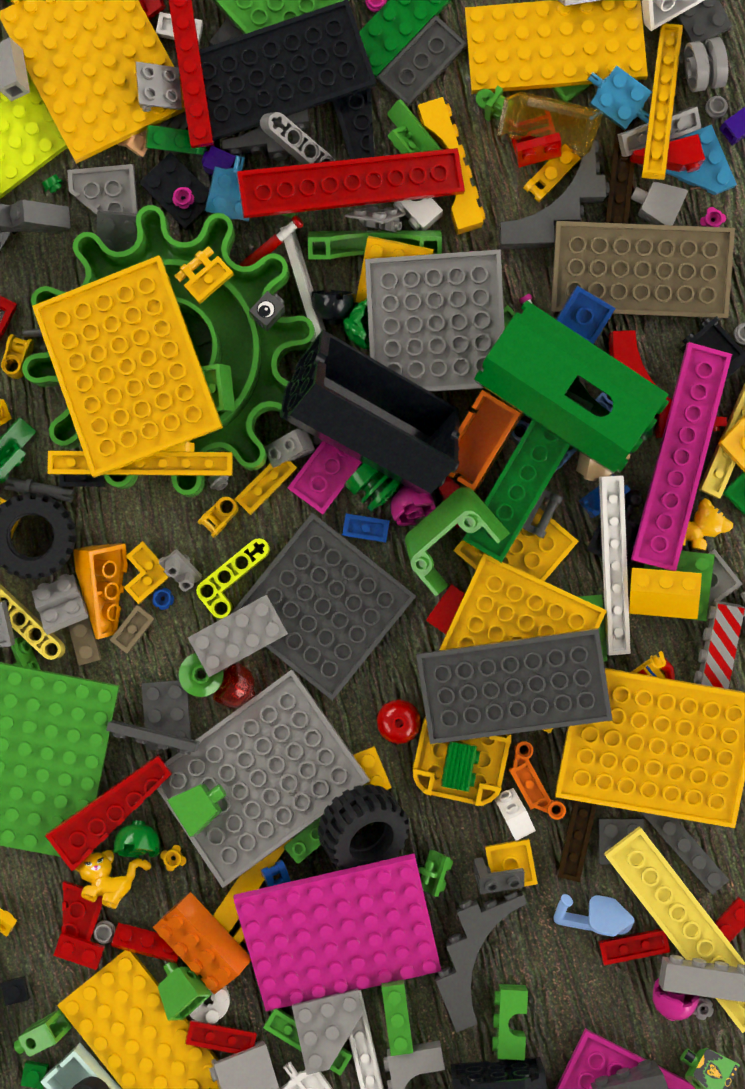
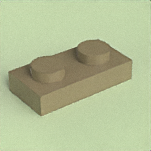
[110,605,156,654]
[68,618,102,666]

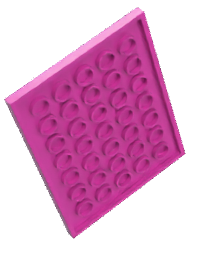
[234,853,441,1012]

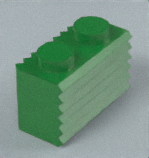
[441,741,480,792]

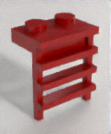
[506,107,561,168]

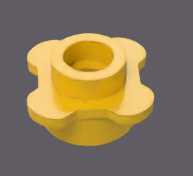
[160,845,187,871]

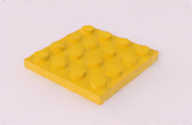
[453,507,579,581]

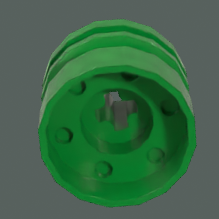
[344,463,401,512]

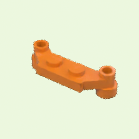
[509,741,566,820]

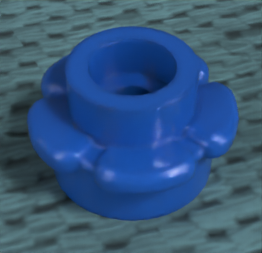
[152,588,174,610]

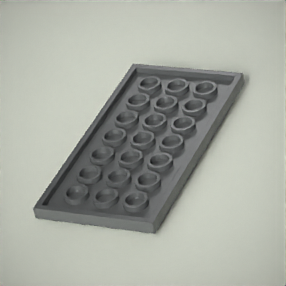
[416,628,612,744]

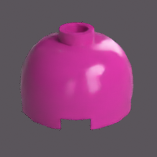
[390,486,436,526]
[652,978,699,1021]

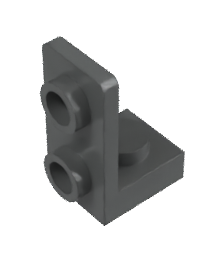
[474,857,525,894]

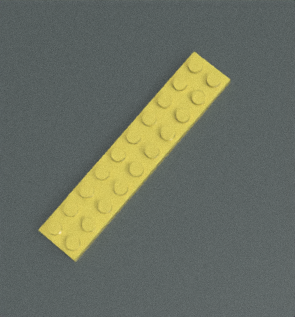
[604,826,745,1033]

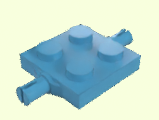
[587,66,652,130]
[205,155,250,222]

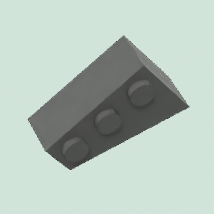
[590,1060,669,1089]

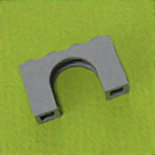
[0,37,30,102]
[383,1040,445,1089]

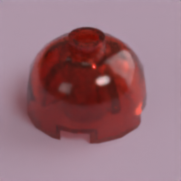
[213,662,255,708]

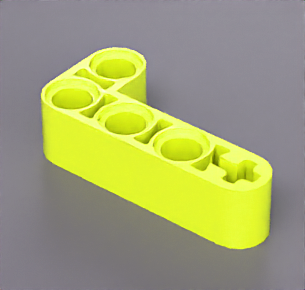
[196,538,270,618]

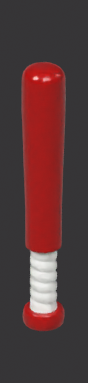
[238,215,304,267]

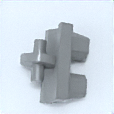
[159,549,202,592]

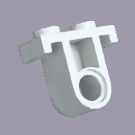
[494,788,536,841]

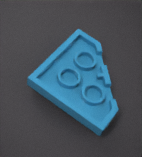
[665,124,737,195]

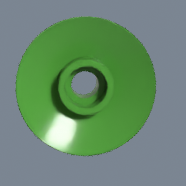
[179,653,224,697]

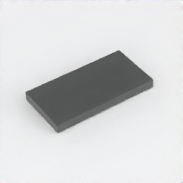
[376,15,467,108]

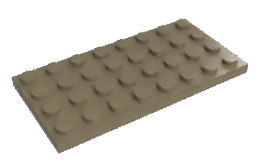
[551,221,735,318]

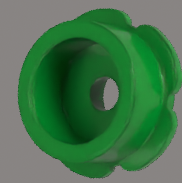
[42,174,62,194]

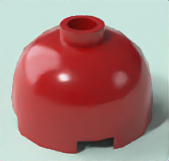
[376,699,421,744]

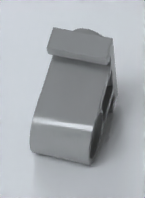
[264,429,315,468]

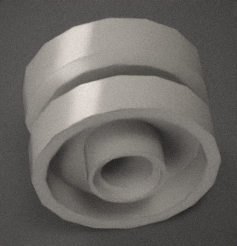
[684,37,728,93]

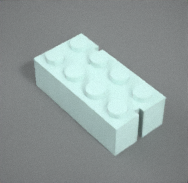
[41,1043,122,1089]

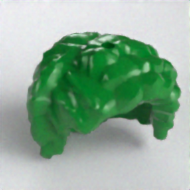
[343,298,370,349]

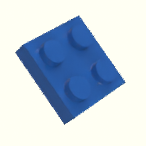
[556,285,616,344]

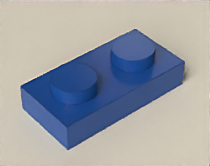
[342,514,390,543]

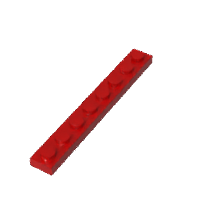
[169,0,214,148]

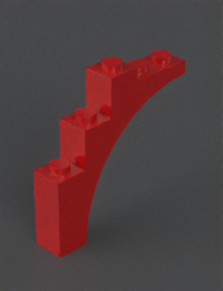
[609,330,727,438]

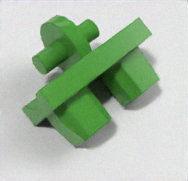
[476,85,511,123]
[418,850,453,897]

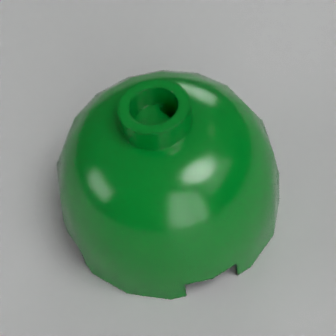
[114,820,160,858]

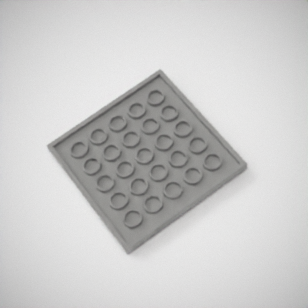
[365,249,505,392]

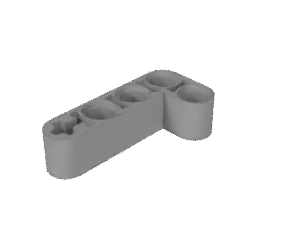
[260,112,336,164]

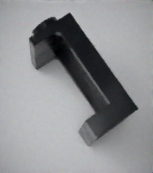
[680,316,745,379]

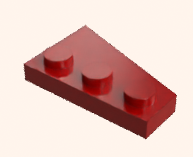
[62,880,103,941]

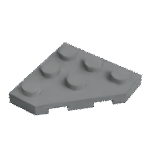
[67,164,138,215]
[292,989,363,1075]

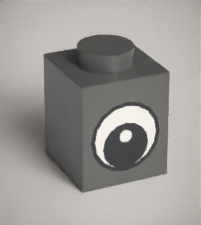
[249,291,285,332]

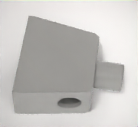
[631,182,688,225]

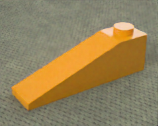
[73,543,128,639]

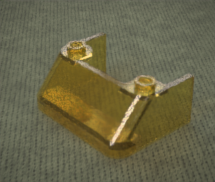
[497,92,603,157]

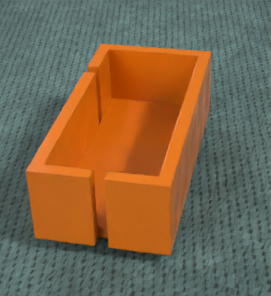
[449,390,523,491]
[153,892,251,994]

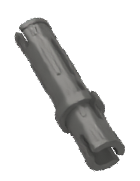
[5,476,74,503]

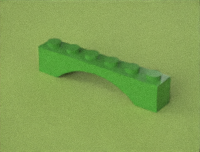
[308,230,442,259]

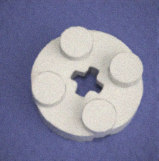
[189,986,230,1024]

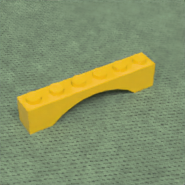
[417,97,486,235]

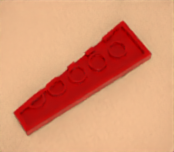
[45,754,172,871]

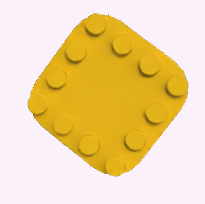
[413,716,511,806]

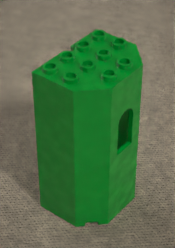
[474,300,669,474]

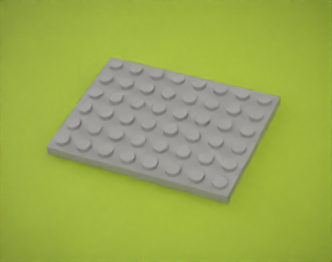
[157,670,371,888]

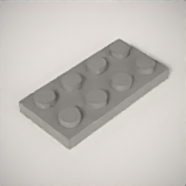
[188,595,288,677]

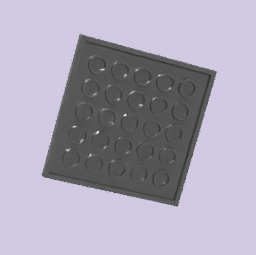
[231,513,416,701]

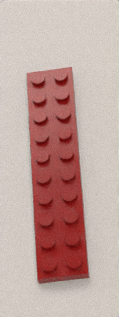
[237,148,465,218]

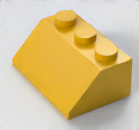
[629,568,702,619]

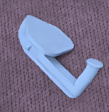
[553,894,635,937]

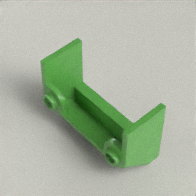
[405,487,510,596]

